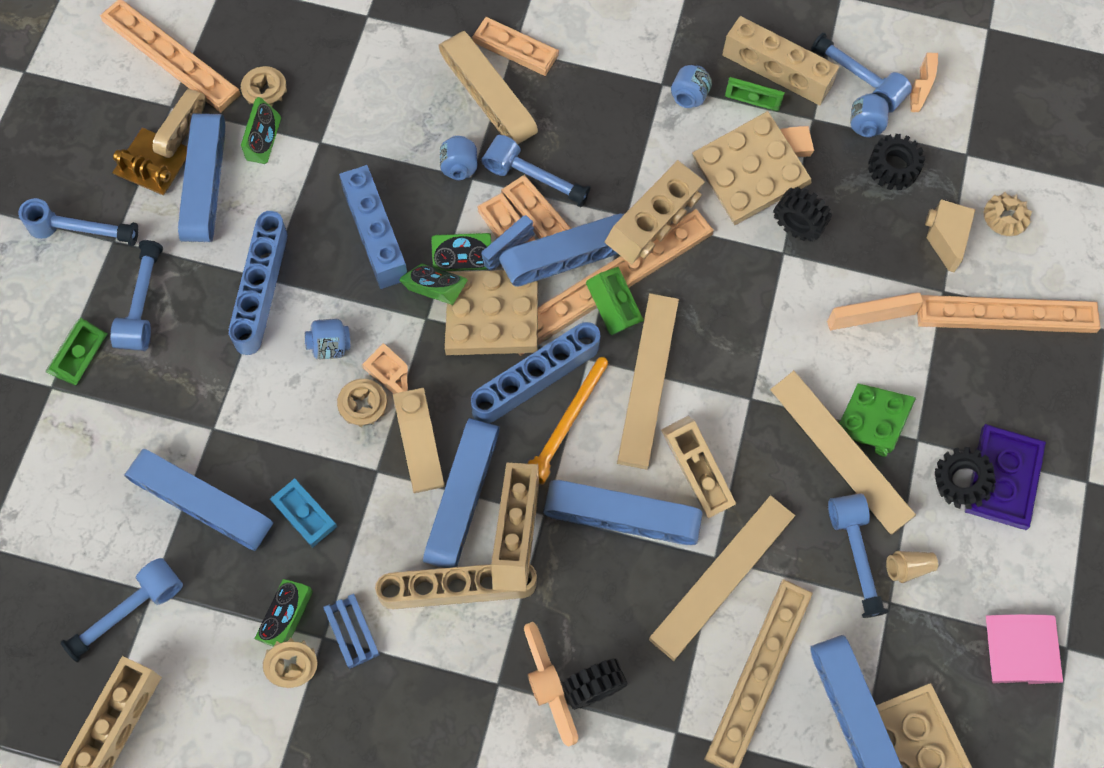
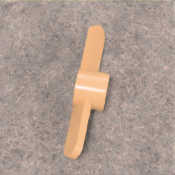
[524,622,578,746]

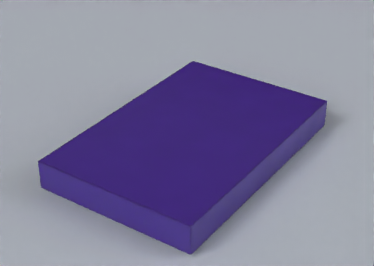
[964,424,1046,530]

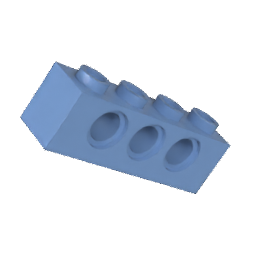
[339,165,407,289]

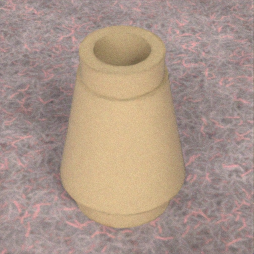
[886,551,938,583]

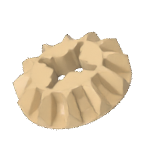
[241,66,287,107]
[984,192,1032,236]
[337,379,387,427]
[263,637,317,688]

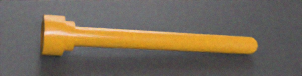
[527,357,608,484]

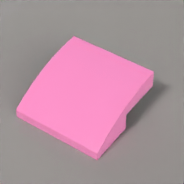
[986,614,1063,684]

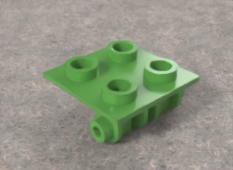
[839,383,916,457]

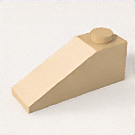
[393,388,445,493]
[661,415,736,519]

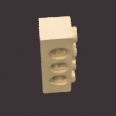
[722,16,840,105]
[604,160,705,265]
[491,463,539,592]
[59,656,162,768]

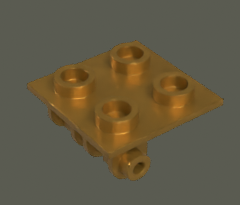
[112,128,188,196]

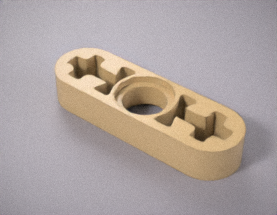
[153,89,206,158]

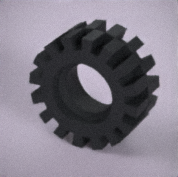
[868,134,925,190]
[773,187,832,241]
[935,447,996,509]
[562,658,628,710]

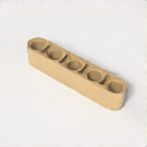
[439,31,538,144]
[375,564,537,609]

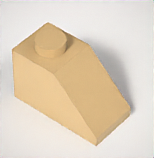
[925,199,975,272]

